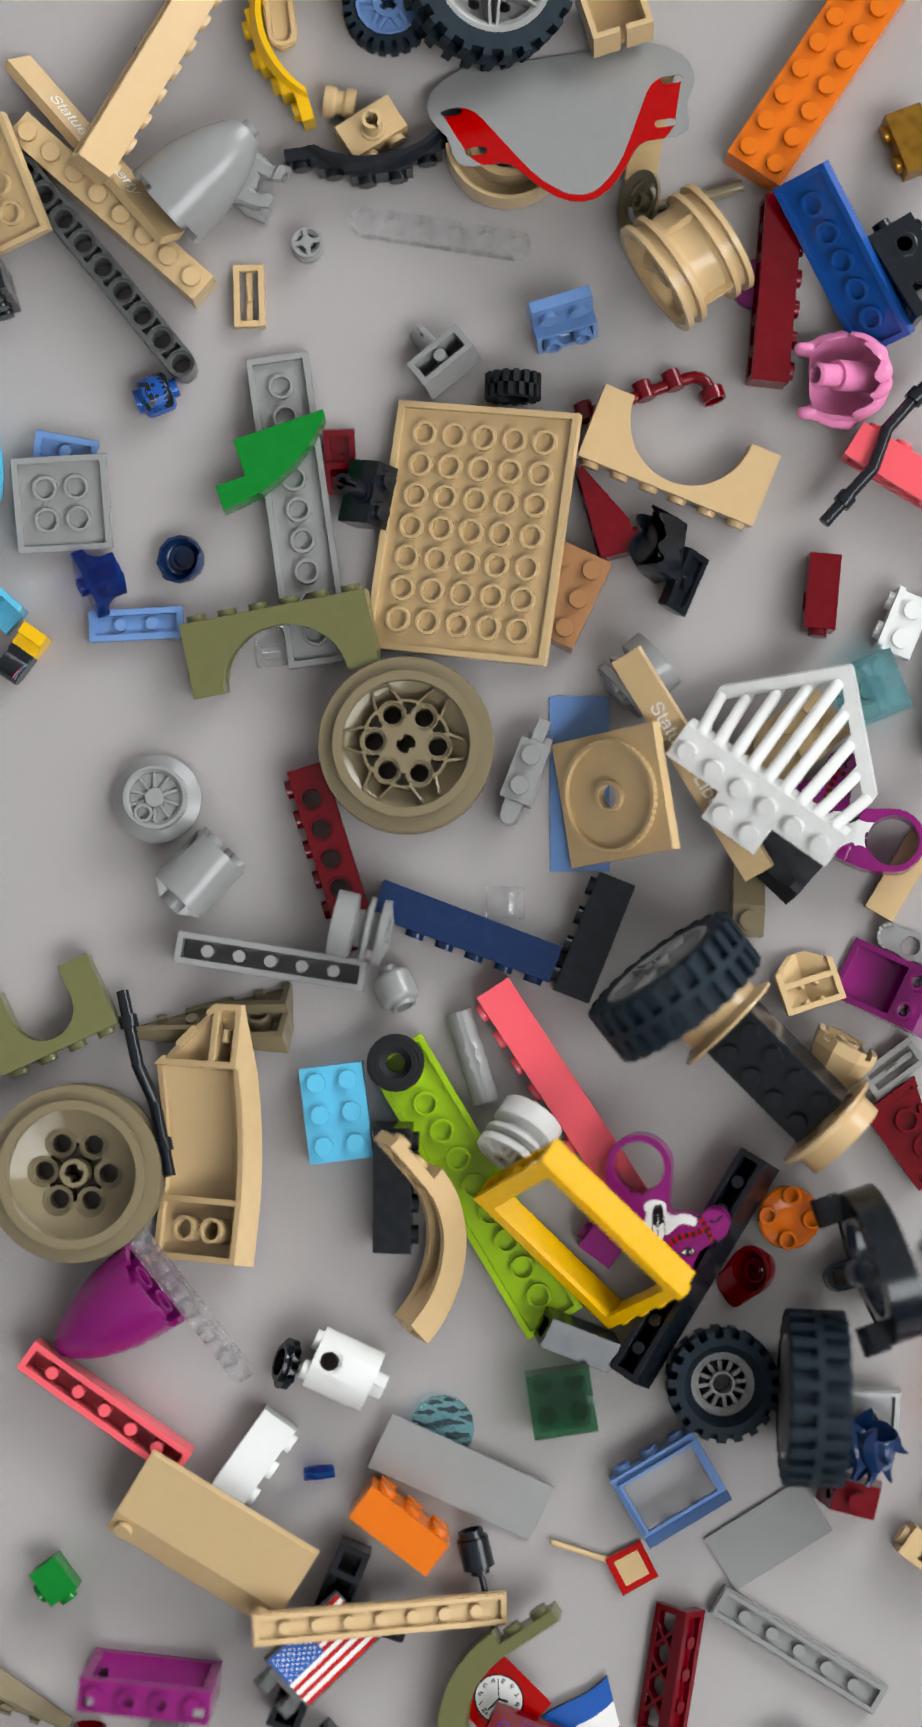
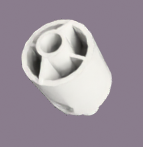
[297,1327,389,1412]

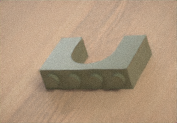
[0,953,119,1079]

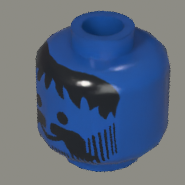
[132,372,181,418]

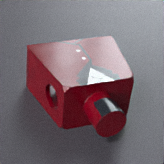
[815,1473,882,1520]

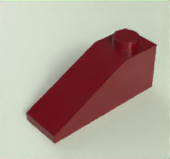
[575,466,639,561]

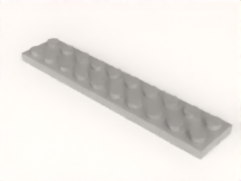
[246,351,345,670]

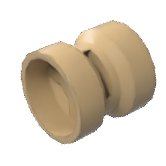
[322,85,358,120]

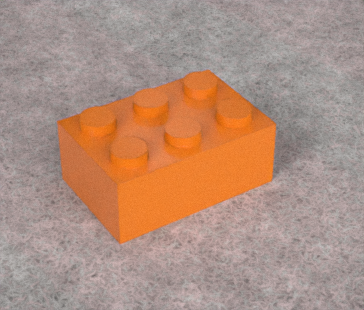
[348,1474,450,1577]

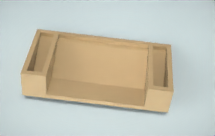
[106,1449,320,1617]

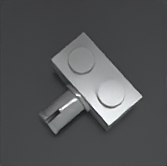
[406,324,482,400]

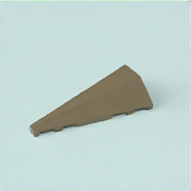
[137,982,294,1053]
[0,1668,72,1727]

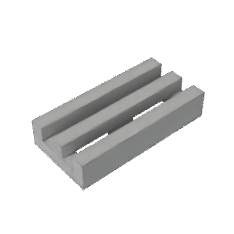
[861,1036,922,1100]

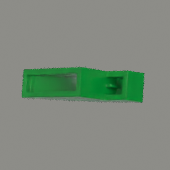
[215,409,327,515]

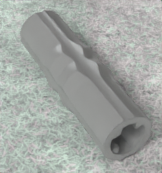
[446,1008,499,1106]

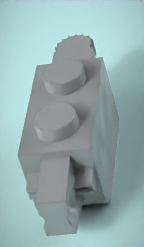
[499,718,553,827]

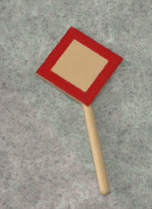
[550,1539,659,1596]

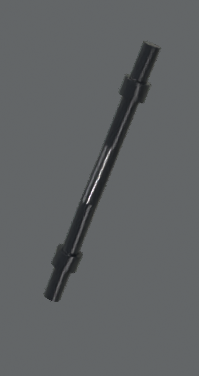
[819,381,922,527]
[116,990,176,1178]

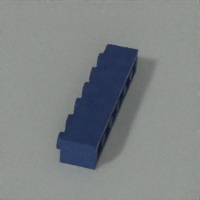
[376,879,562,986]

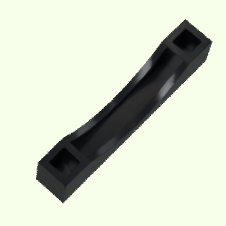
[266,1535,372,1727]

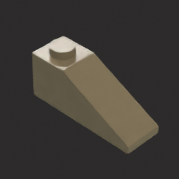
[729,861,765,938]

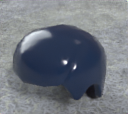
[156,535,204,584]

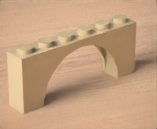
[577,384,781,531]

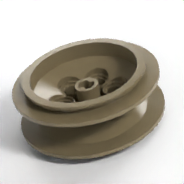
[318,657,494,835]
[0,1083,166,1263]

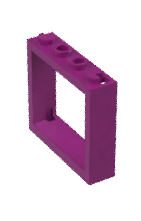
[76,1647,223,1726]

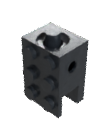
[868,212,922,328]

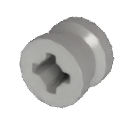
[291,226,323,263]

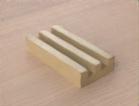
[233,264,266,330]

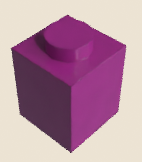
[576,1220,623,1269]

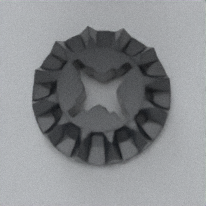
[272,1338,302,1390]

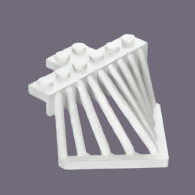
[666,664,878,867]

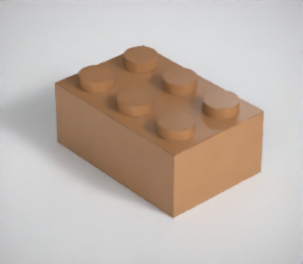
[550,541,613,653]

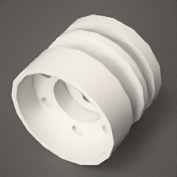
[477,1094,562,1170]

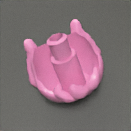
[793,330,893,431]

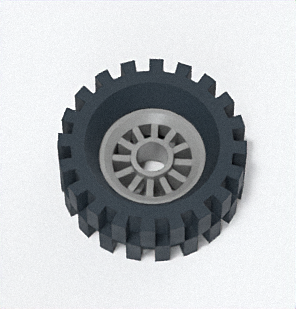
[665,1324,781,1444]

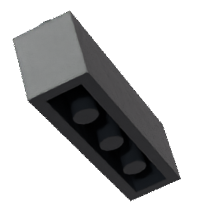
[550,872,635,1004]
[373,1121,420,1254]

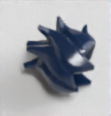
[847,1408,908,1488]

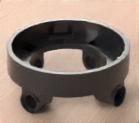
[809,1183,922,1358]

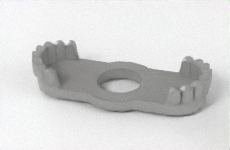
[876,922,922,965]

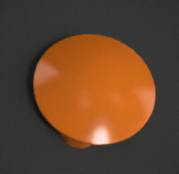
[757,1186,818,1250]

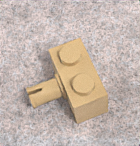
[335,94,408,156]

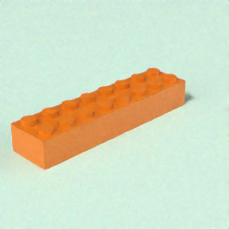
[724,0,906,193]

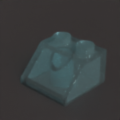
[829,648,914,726]

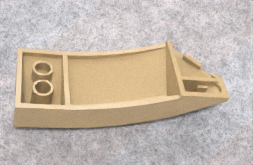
[153,1003,262,1267]

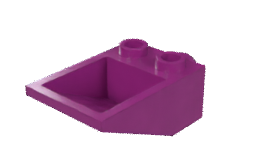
[839,937,922,1039]

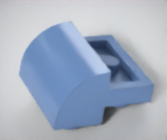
[526,285,598,355]

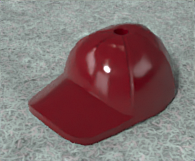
[717,1246,776,1307]

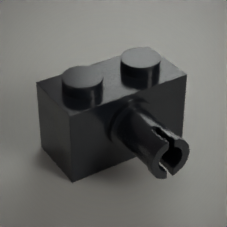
[333,459,398,530]

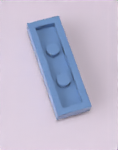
[88,606,184,644]

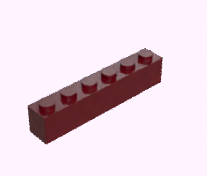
[745,193,804,390]

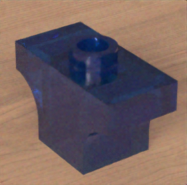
[71,549,127,619]

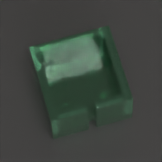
[525,1362,599,1441]

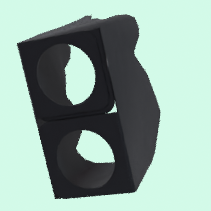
[627,505,688,584]

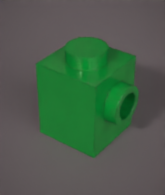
[29,1550,81,1607]

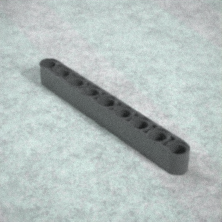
[24,156,198,384]

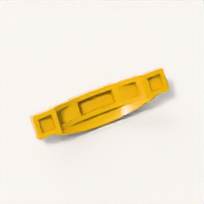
[241,0,317,131]

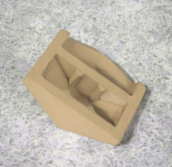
[773,951,847,1017]

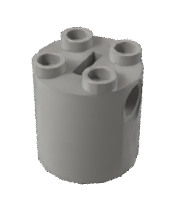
[155,826,246,918]

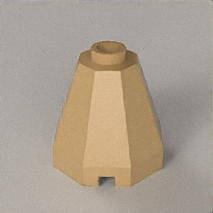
[810,1023,878,1090]

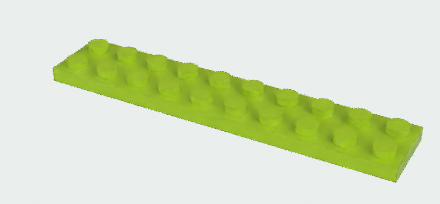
[366,1033,583,1340]

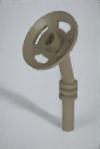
[617,170,744,228]

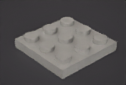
[10,453,114,554]

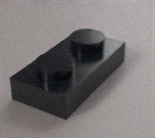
[658,546,709,617]

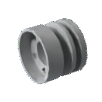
[597,633,681,718]
[325,889,394,966]

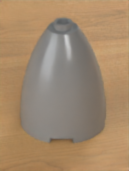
[132,118,259,245]

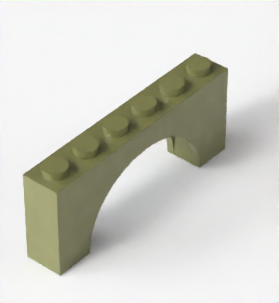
[179,583,382,700]

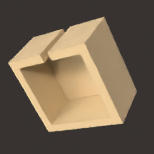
[575,0,654,58]

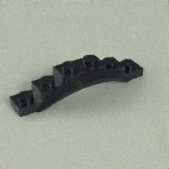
[284,128,449,189]

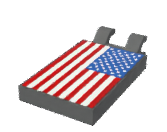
[253,1589,380,1719]

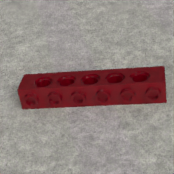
[283,762,369,952]

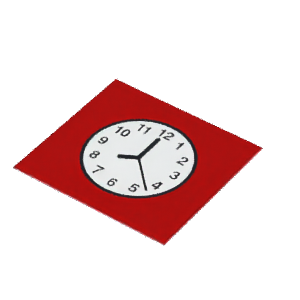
[469,1656,552,1727]

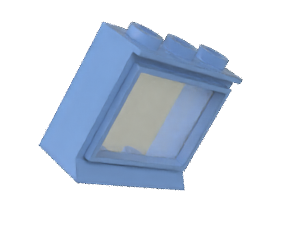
[608,1427,732,1549]

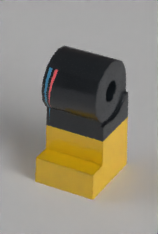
[0,621,52,685]

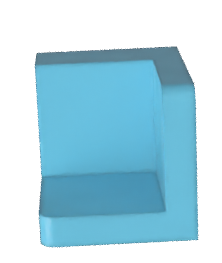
[0,587,29,635]

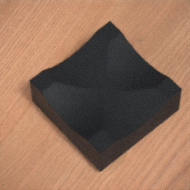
[756,830,823,905]

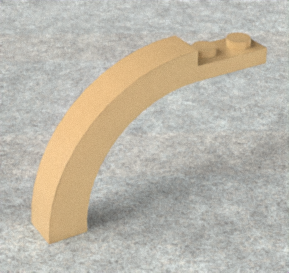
[373,1130,466,1344]

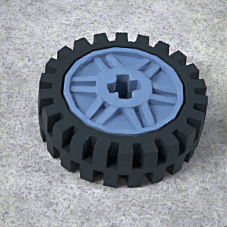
[342,0,427,57]

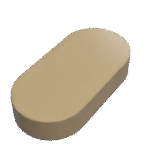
[263,0,298,52]

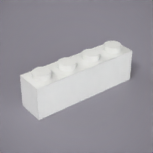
[210,1404,298,1506]

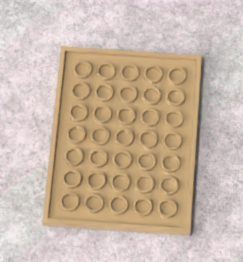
[370,400,582,667]

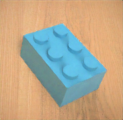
[298,1060,373,1165]

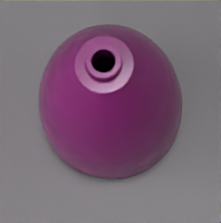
[54,1241,185,1359]

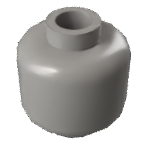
[373,964,419,1014]

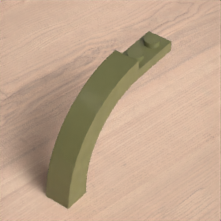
[437,1601,562,1727]

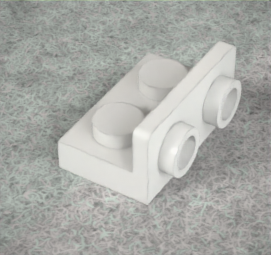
[871,586,922,661]

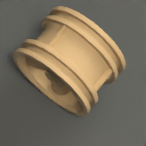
[620,183,755,331]

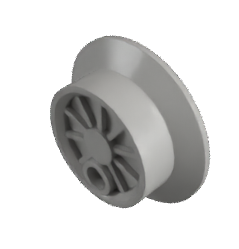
[113,755,202,843]

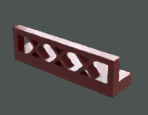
[636,1601,705,1727]

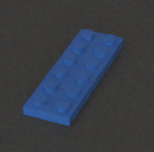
[772,160,915,346]

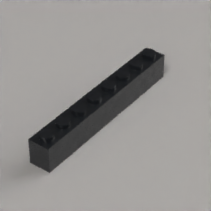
[610,1147,780,1389]

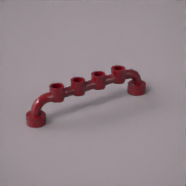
[573,368,726,425]

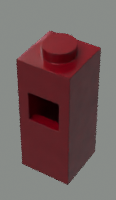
[800,552,842,638]

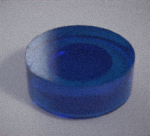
[303,1464,335,1481]

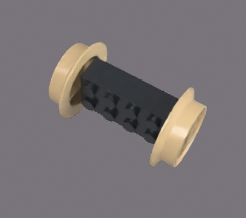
[681,980,878,1173]

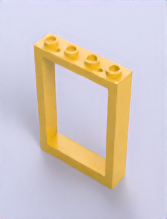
[474,1138,695,1329]

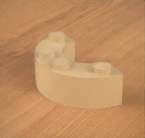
[445,143,549,210]

